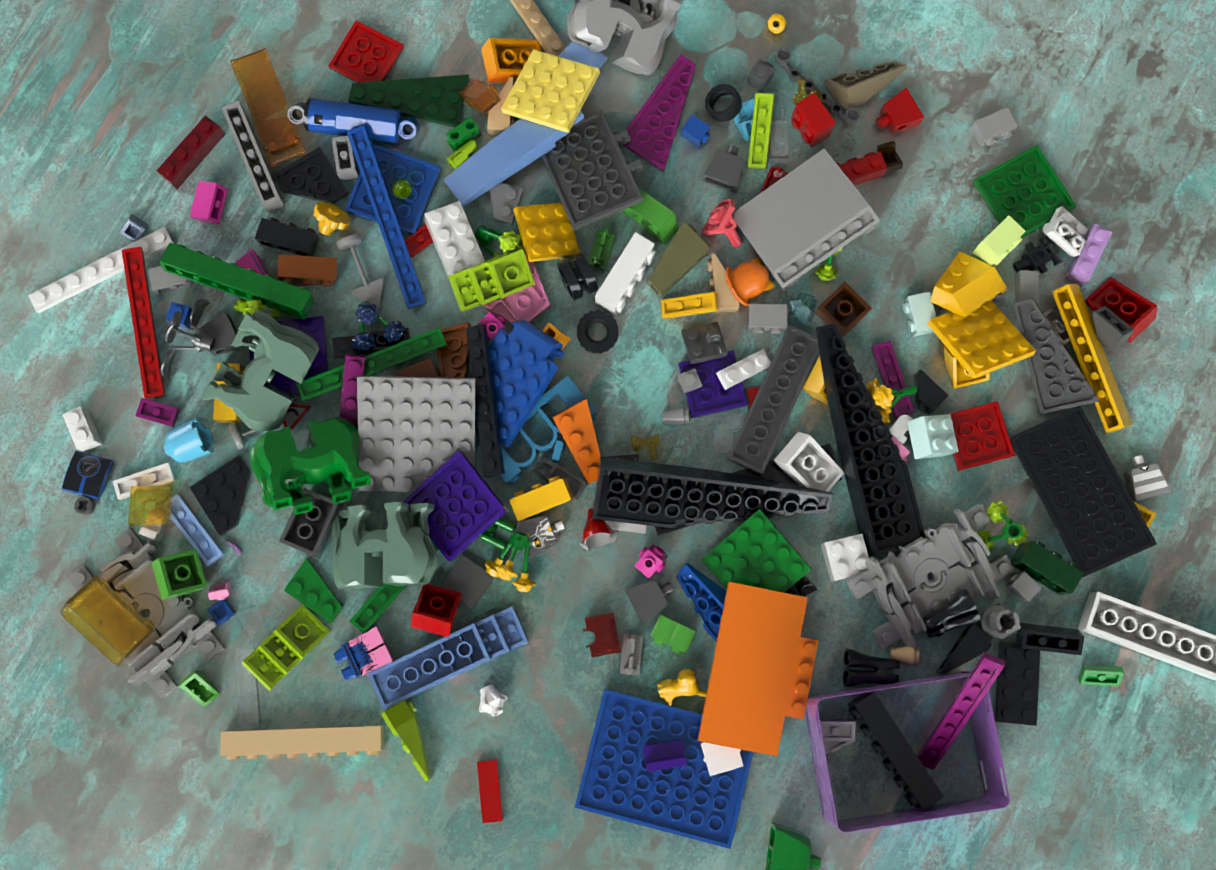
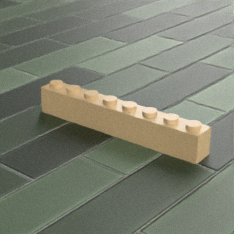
[220,725,384,760]

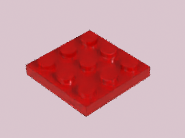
[328,20,404,83]
[946,401,1015,471]

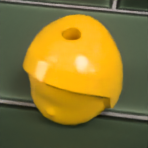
[767,13,786,34]

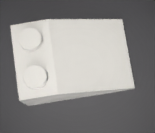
[774,432,844,492]

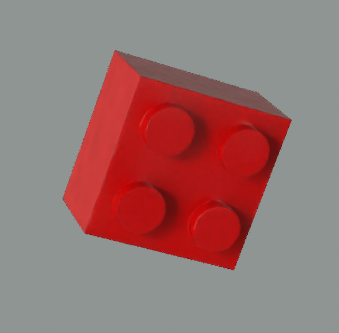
[791,93,836,148]
[411,584,462,637]

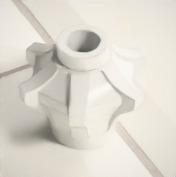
[478,685,508,716]

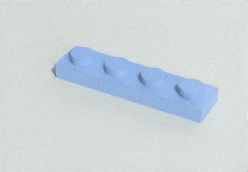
[162,494,225,567]

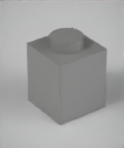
[1006,571,1042,603]

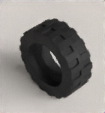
[577,310,618,354]

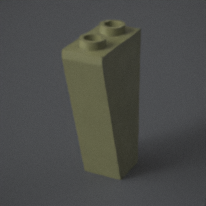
[648,222,710,298]

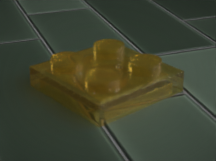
[128,485,172,526]

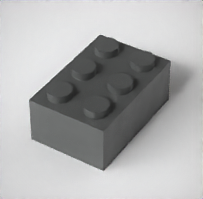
[279,488,343,558]

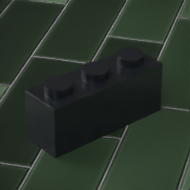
[255,217,319,256]
[1016,623,1084,655]

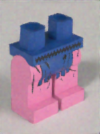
[333,626,394,680]

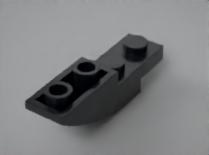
[332,328,410,358]

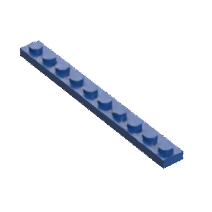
[346,125,427,309]

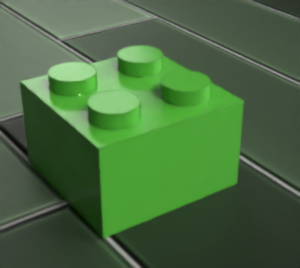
[151,549,207,600]

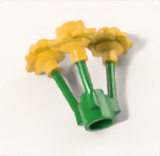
[485,531,536,592]

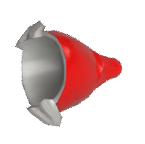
[579,508,618,551]

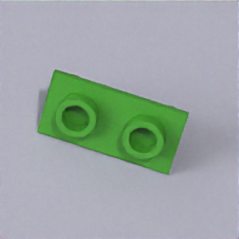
[588,228,615,270]

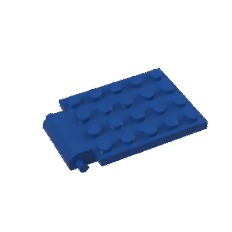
[470,319,565,447]

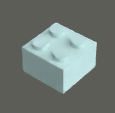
[907,414,959,459]

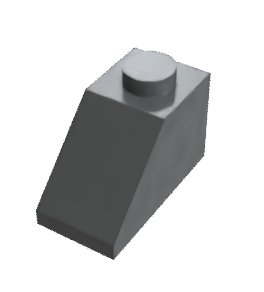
[1093,306,1134,352]

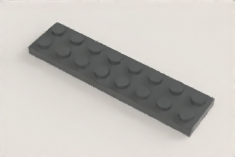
[727,325,819,476]

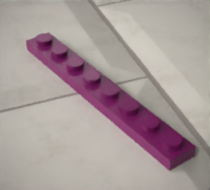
[917,653,1005,770]

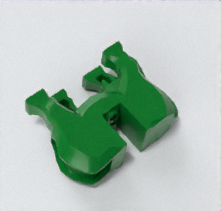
[249,417,370,515]

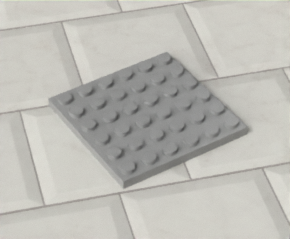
[357,376,476,492]

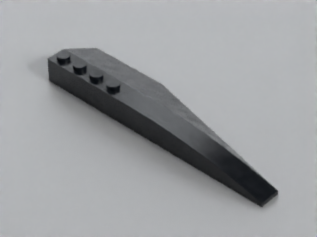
[816,323,926,556]
[592,456,833,528]

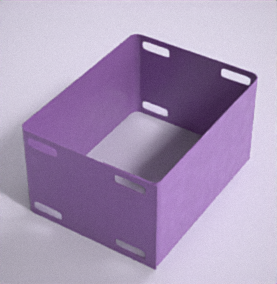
[805,671,1010,833]

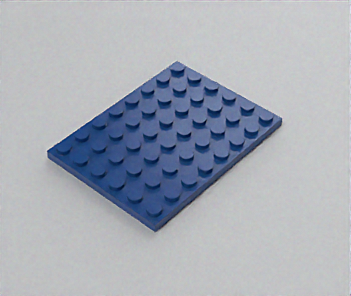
[574,689,753,849]

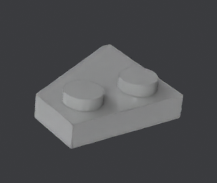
[489,183,523,225]

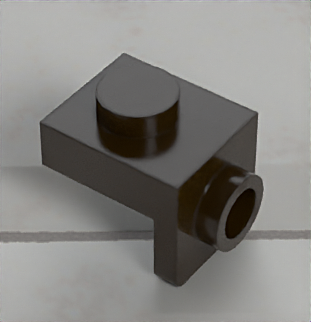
[877,141,903,174]

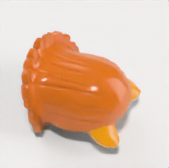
[725,258,775,306]

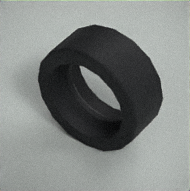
[705,84,742,122]

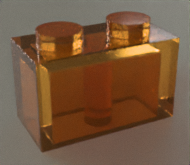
[459,78,501,115]

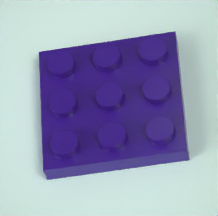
[678,350,748,419]

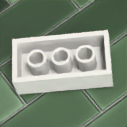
[424,201,485,276]
[595,232,656,317]

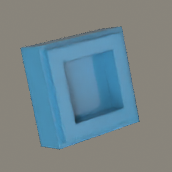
[552,440,564,463]

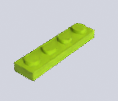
[748,93,775,170]

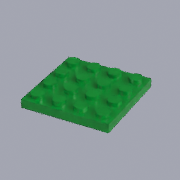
[972,145,1077,238]
[701,509,812,593]

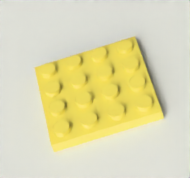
[501,49,600,133]

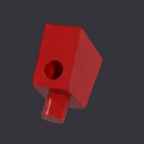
[875,88,924,133]

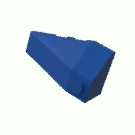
[676,563,726,642]

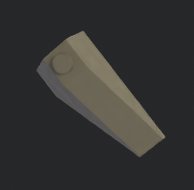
[825,61,907,110]

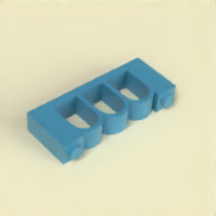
[478,376,597,485]

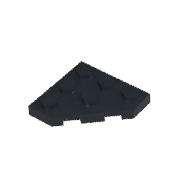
[272,147,349,204]
[189,456,251,536]

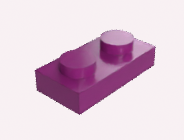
[135,398,180,428]

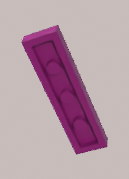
[871,341,915,419]
[340,354,365,430]

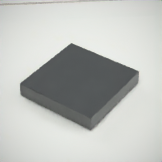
[440,555,494,609]

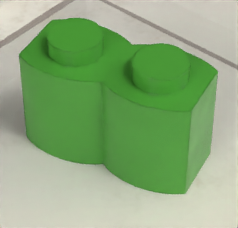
[650,615,696,655]

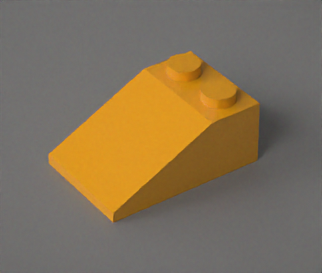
[481,38,541,83]

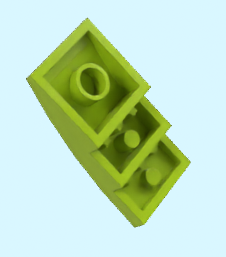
[448,249,535,312]
[242,604,330,691]

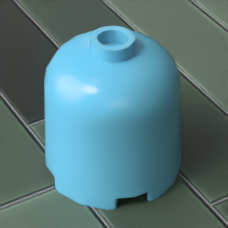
[164,417,215,463]

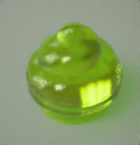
[393,180,412,199]

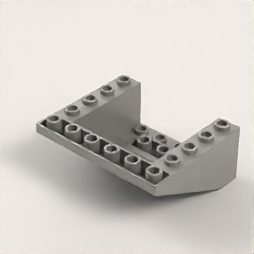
[731,148,880,292]

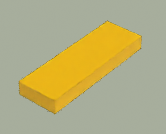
[661,291,718,319]

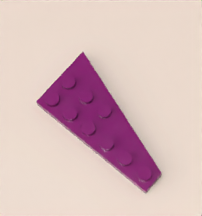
[623,54,696,173]

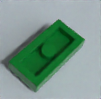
[1078,664,1124,686]

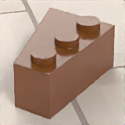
[275,254,337,287]

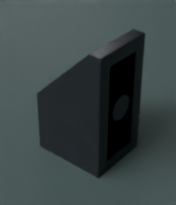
[914,369,949,415]

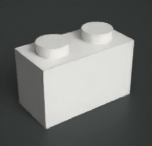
[62,406,103,452]

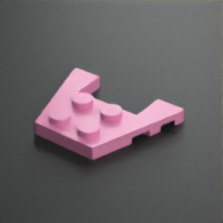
[481,254,550,324]

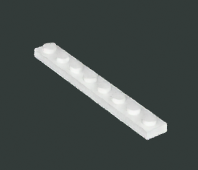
[28,227,174,313]

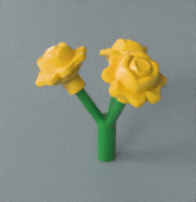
[866,377,917,425]

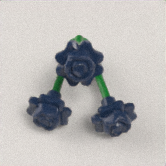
[352,301,405,351]

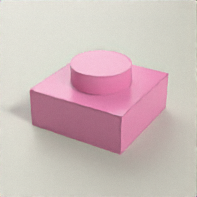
[208,581,233,600]

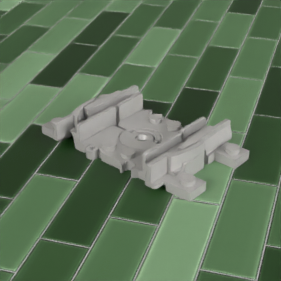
[846,503,1014,649]
[67,528,225,699]

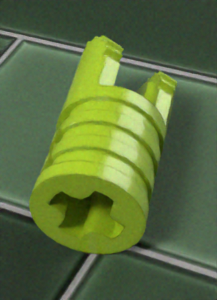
[446,140,479,170]

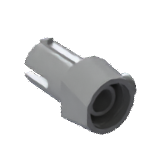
[979,603,1021,639]

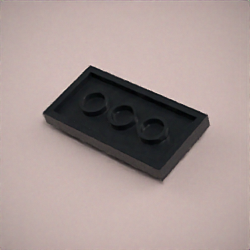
[995,642,1040,726]

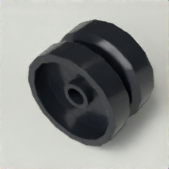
[557,252,598,301]

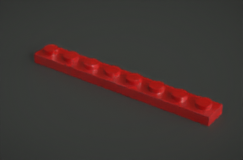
[122,247,166,399]

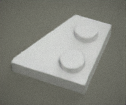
[817,720,856,754]

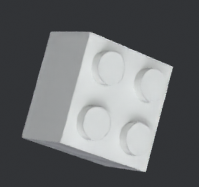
[821,534,869,582]

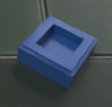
[208,599,236,626]

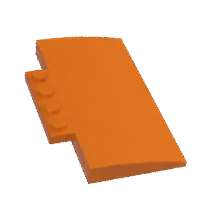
[698,581,819,756]

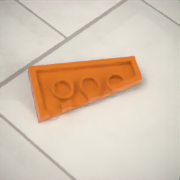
[552,398,601,484]

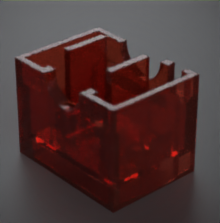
[583,613,621,658]

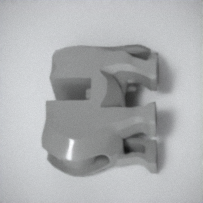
[567,0,681,76]

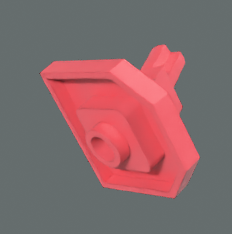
[701,199,743,248]

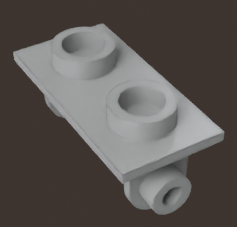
[620,634,643,676]

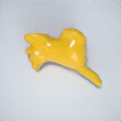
[657,669,707,706]

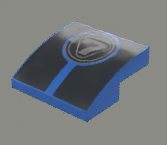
[62,451,114,500]

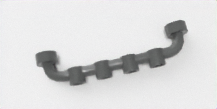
[775,47,861,124]

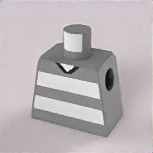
[1124,455,1171,501]

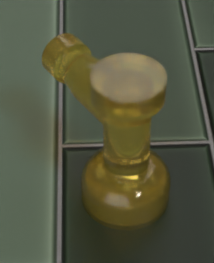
[793,79,822,105]
[631,434,660,460]

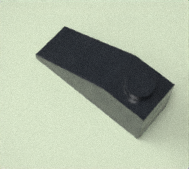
[936,624,993,674]

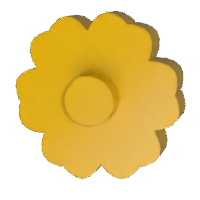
[313,202,351,236]

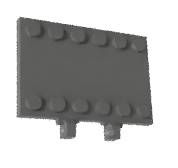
[541,109,645,231]

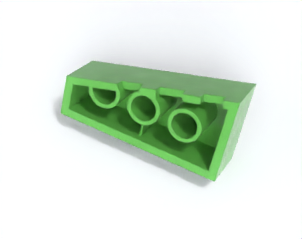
[622,187,679,246]

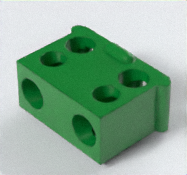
[446,117,482,151]

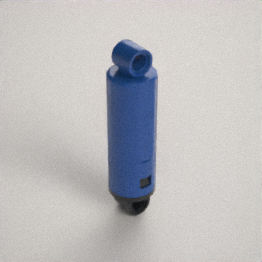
[287,98,420,143]

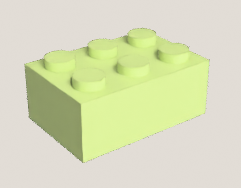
[969,215,1025,267]

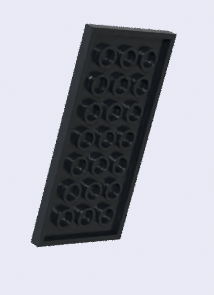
[1010,406,1157,578]

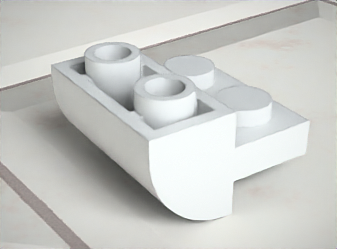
[1043,206,1088,257]

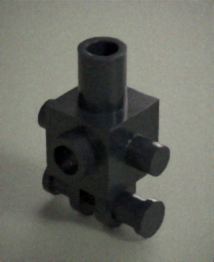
[1013,235,1063,274]

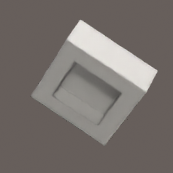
[677,368,702,394]

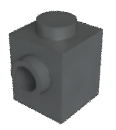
[747,59,775,92]

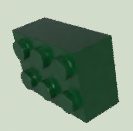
[1010,540,1084,595]

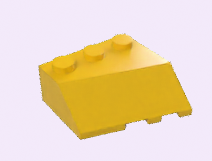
[930,251,1007,318]

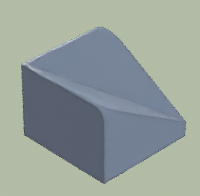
[119,214,148,242]

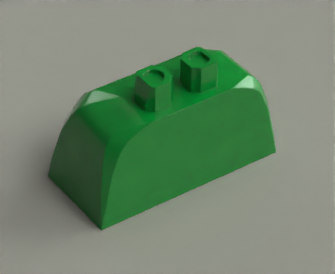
[765,822,821,870]

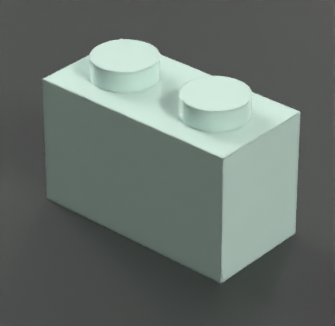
[902,292,936,337]

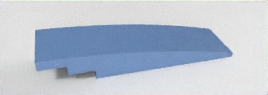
[444,111,584,207]
[367,606,529,710]

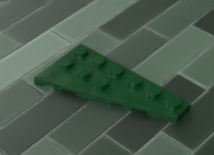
[348,75,469,127]

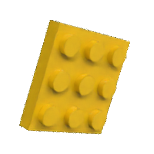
[513,203,580,262]

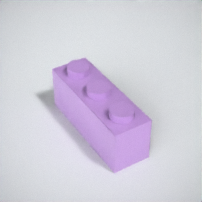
[1065,224,1112,286]

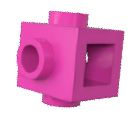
[477,311,507,341]
[635,544,668,578]

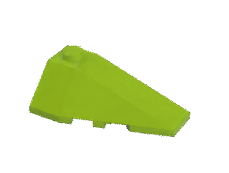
[381,699,432,782]

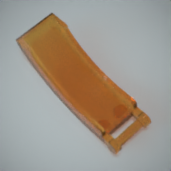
[230,49,307,168]

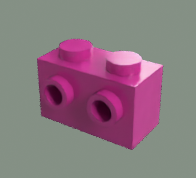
[190,181,228,225]

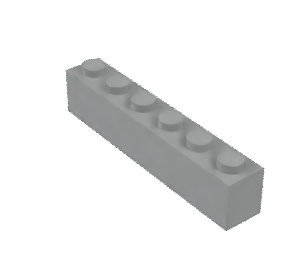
[221,100,285,213]

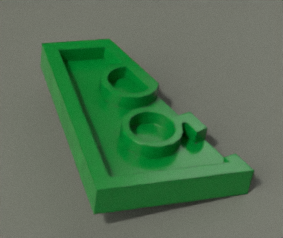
[283,558,344,624]

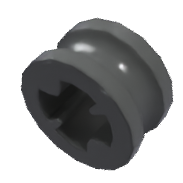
[74,497,95,515]

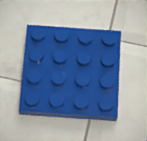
[345,143,442,235]

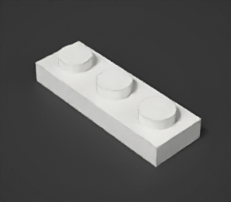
[716,349,771,390]
[113,462,176,500]

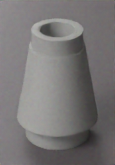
[662,407,690,426]

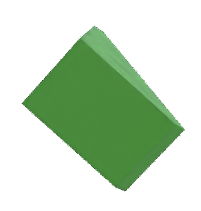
[178,671,220,707]

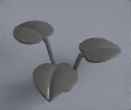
[161,299,216,381]

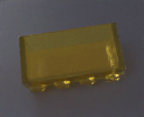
[60,575,155,666]

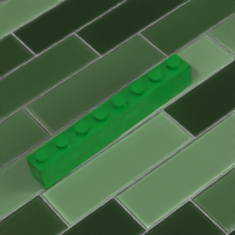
[159,243,314,320]

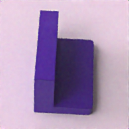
[643,740,687,772]

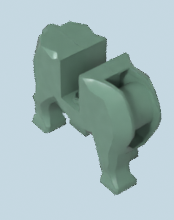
[202,311,320,431]
[331,502,438,589]

